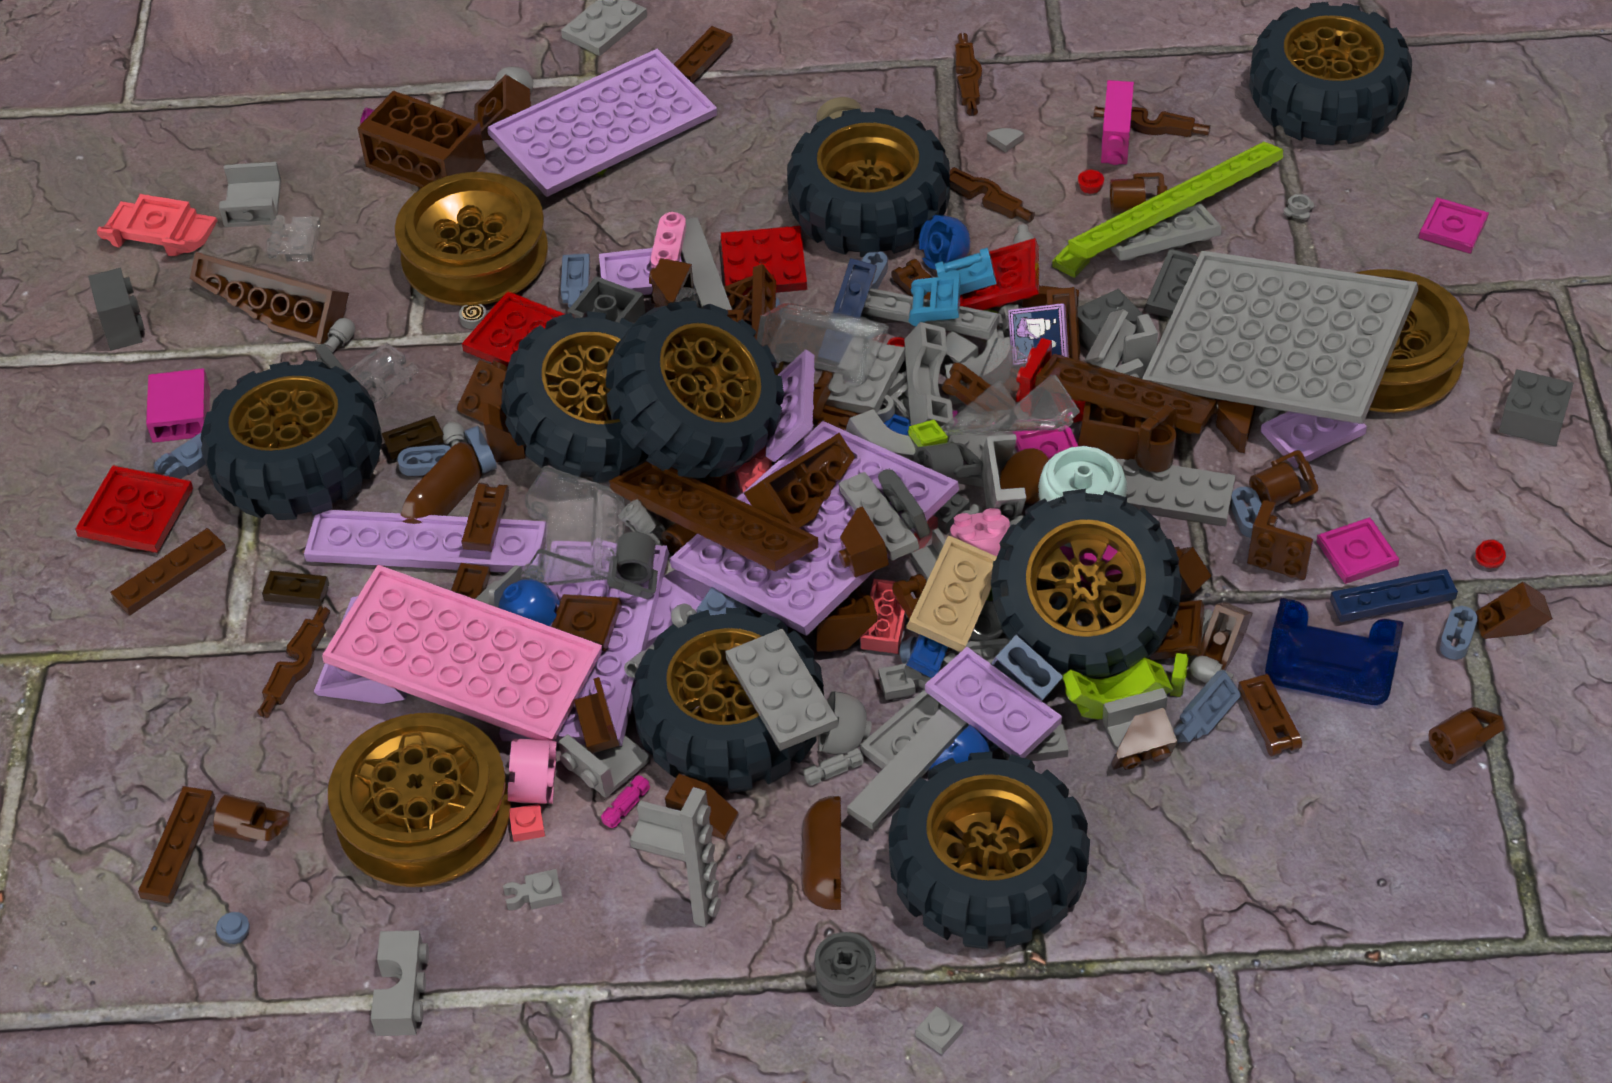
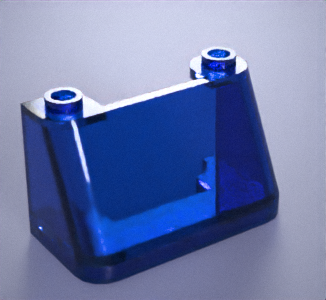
[1265,598,1404,705]

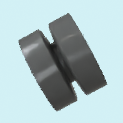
[814,932,877,1007]

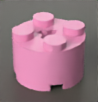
[950,508,1010,556]
[508,739,557,804]

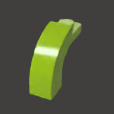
[1062,658,1173,719]

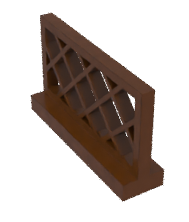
[724,264,776,357]

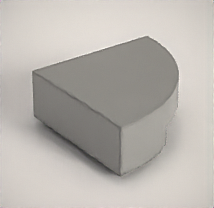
[987,128,1024,152]

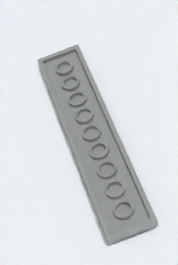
[948,430,1235,526]

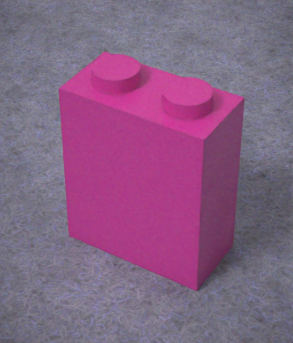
[1101,80,1134,165]
[146,368,210,443]

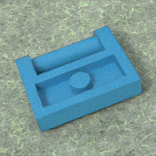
[935,247,997,295]
[909,275,961,326]

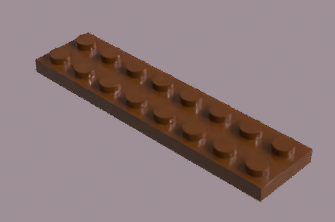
[609,462,819,572]

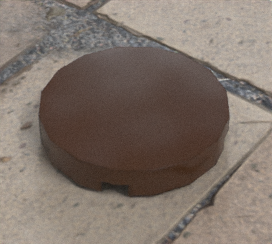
[1000,448,1050,505]

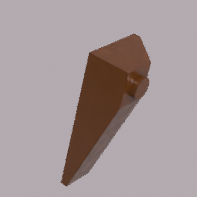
[744,433,855,528]
[813,585,877,652]

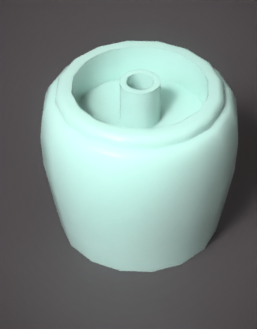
[1038,446,1127,547]

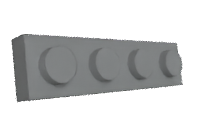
[838,472,919,561]

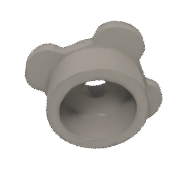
[1284,194,1314,220]

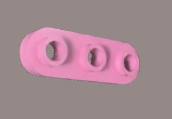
[651,212,686,268]

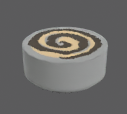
[459,304,487,329]

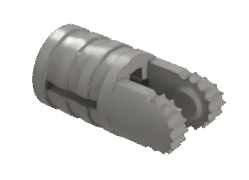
[619,499,666,546]

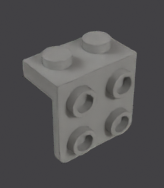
[558,734,649,798]

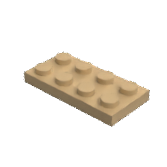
[906,535,997,652]

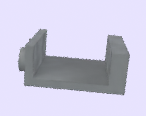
[219,162,281,227]
[980,433,1026,520]

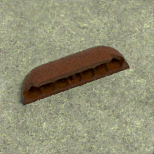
[401,442,482,524]
[802,796,841,910]

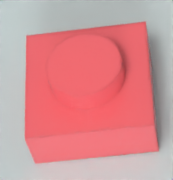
[509,803,545,842]

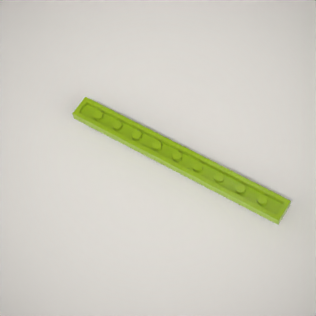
[1068,142,1283,259]

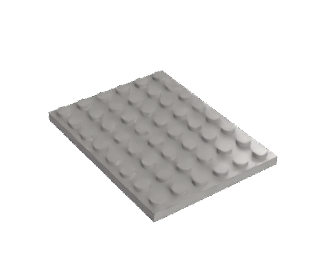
[1142,251,1418,424]

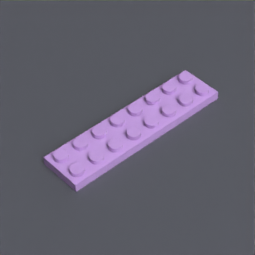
[304,510,547,574]

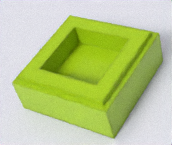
[1052,245,1090,278]
[908,419,948,447]
[1170,653,1188,698]

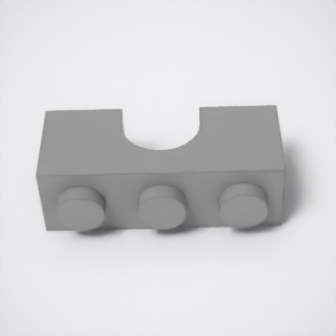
[371,930,429,1036]

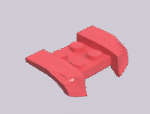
[97,194,218,256]

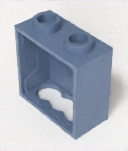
[991,635,1063,701]

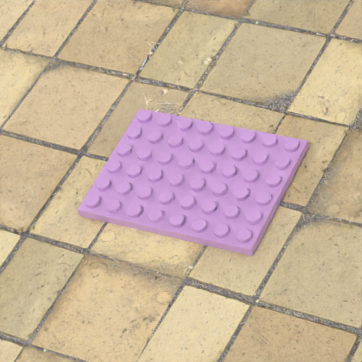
[669,421,959,636]

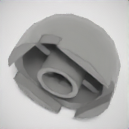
[818,691,872,755]

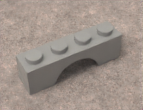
[904,322,953,429]

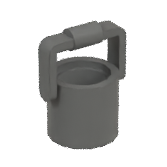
[913,442,983,479]
[607,532,658,599]

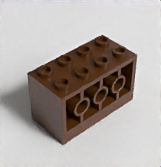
[357,91,486,188]

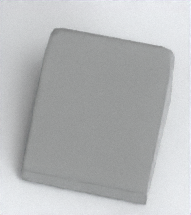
[890,382,910,419]

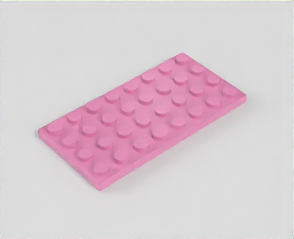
[322,565,602,741]

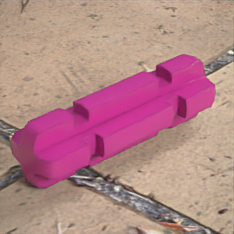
[601,775,650,829]

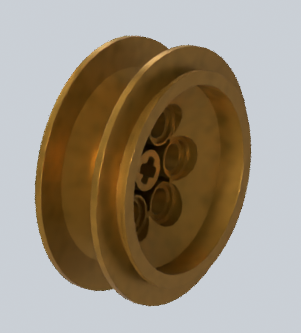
[395,172,548,306]
[1356,269,1470,413]
[328,713,511,887]

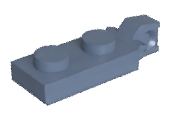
[561,254,591,308]
[1173,670,1241,744]

